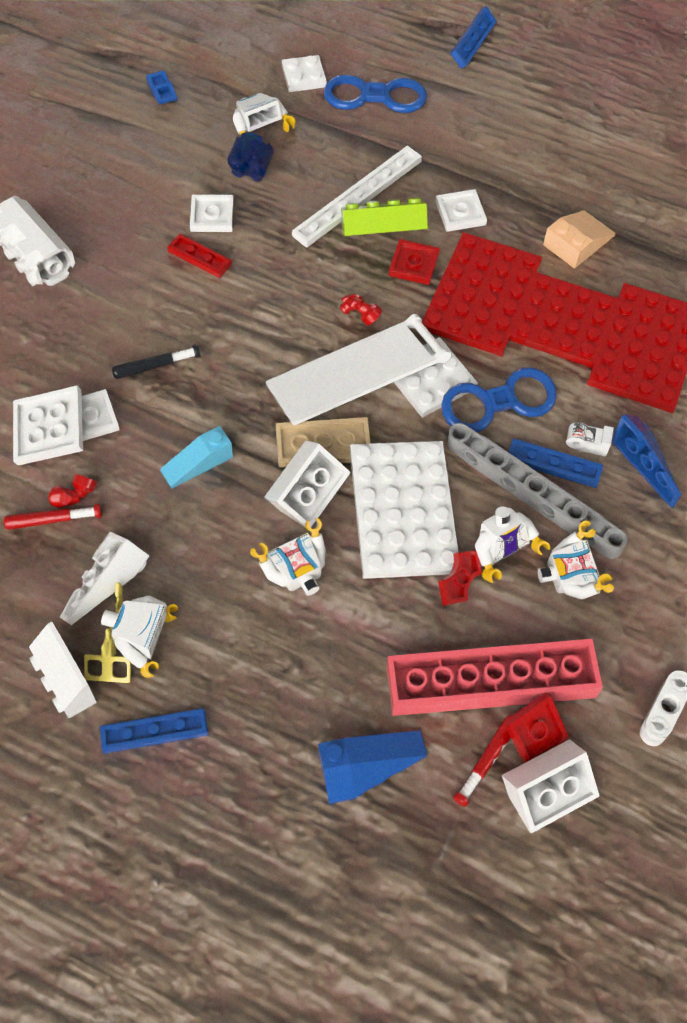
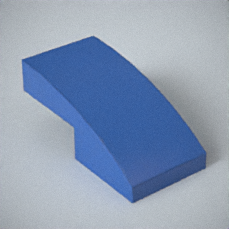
[146,70,177,105]

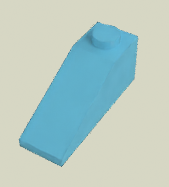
[160,426,233,489]

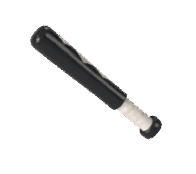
[112,344,201,379]

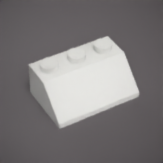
[264,441,351,528]
[29,622,97,718]
[502,739,599,833]

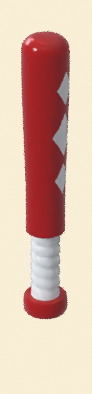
[3,504,102,530]
[453,715,512,807]

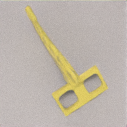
[84,582,131,683]

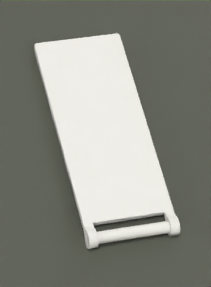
[266,314,451,425]

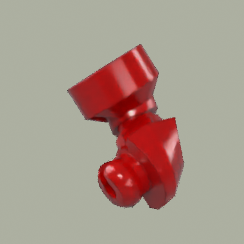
[340,294,382,326]
[48,474,98,508]

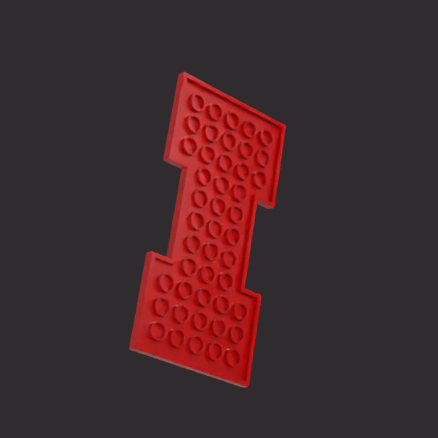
[422,232,687,413]

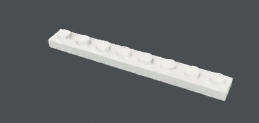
[292,146,422,248]

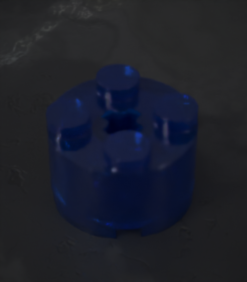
[227,133,274,182]

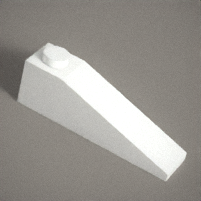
[60,532,149,625]

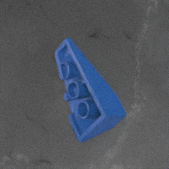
[611,414,681,508]
[318,730,427,804]

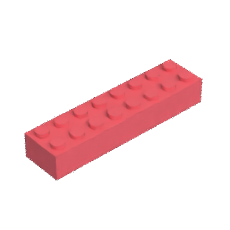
[386,639,603,716]

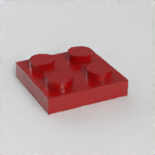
[388,239,440,285]
[504,693,569,764]

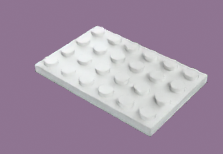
[349,441,458,579]

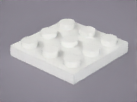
[394,337,478,418]
[13,386,83,465]

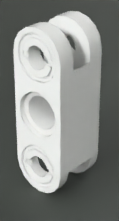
[640,671,687,746]

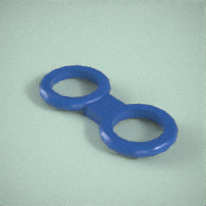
[323,75,427,113]
[441,367,557,433]

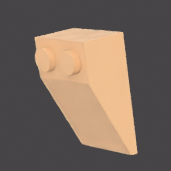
[543,210,616,269]

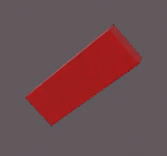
[167,233,232,279]

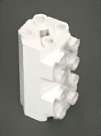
[0,196,75,286]

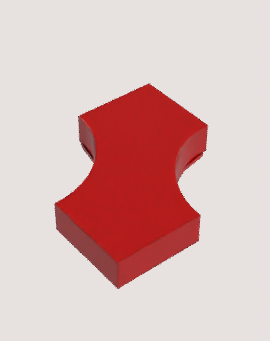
[438,550,482,606]

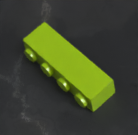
[341,197,428,236]

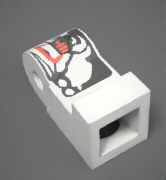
[566,422,614,457]

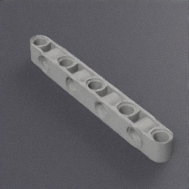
[447,423,627,559]

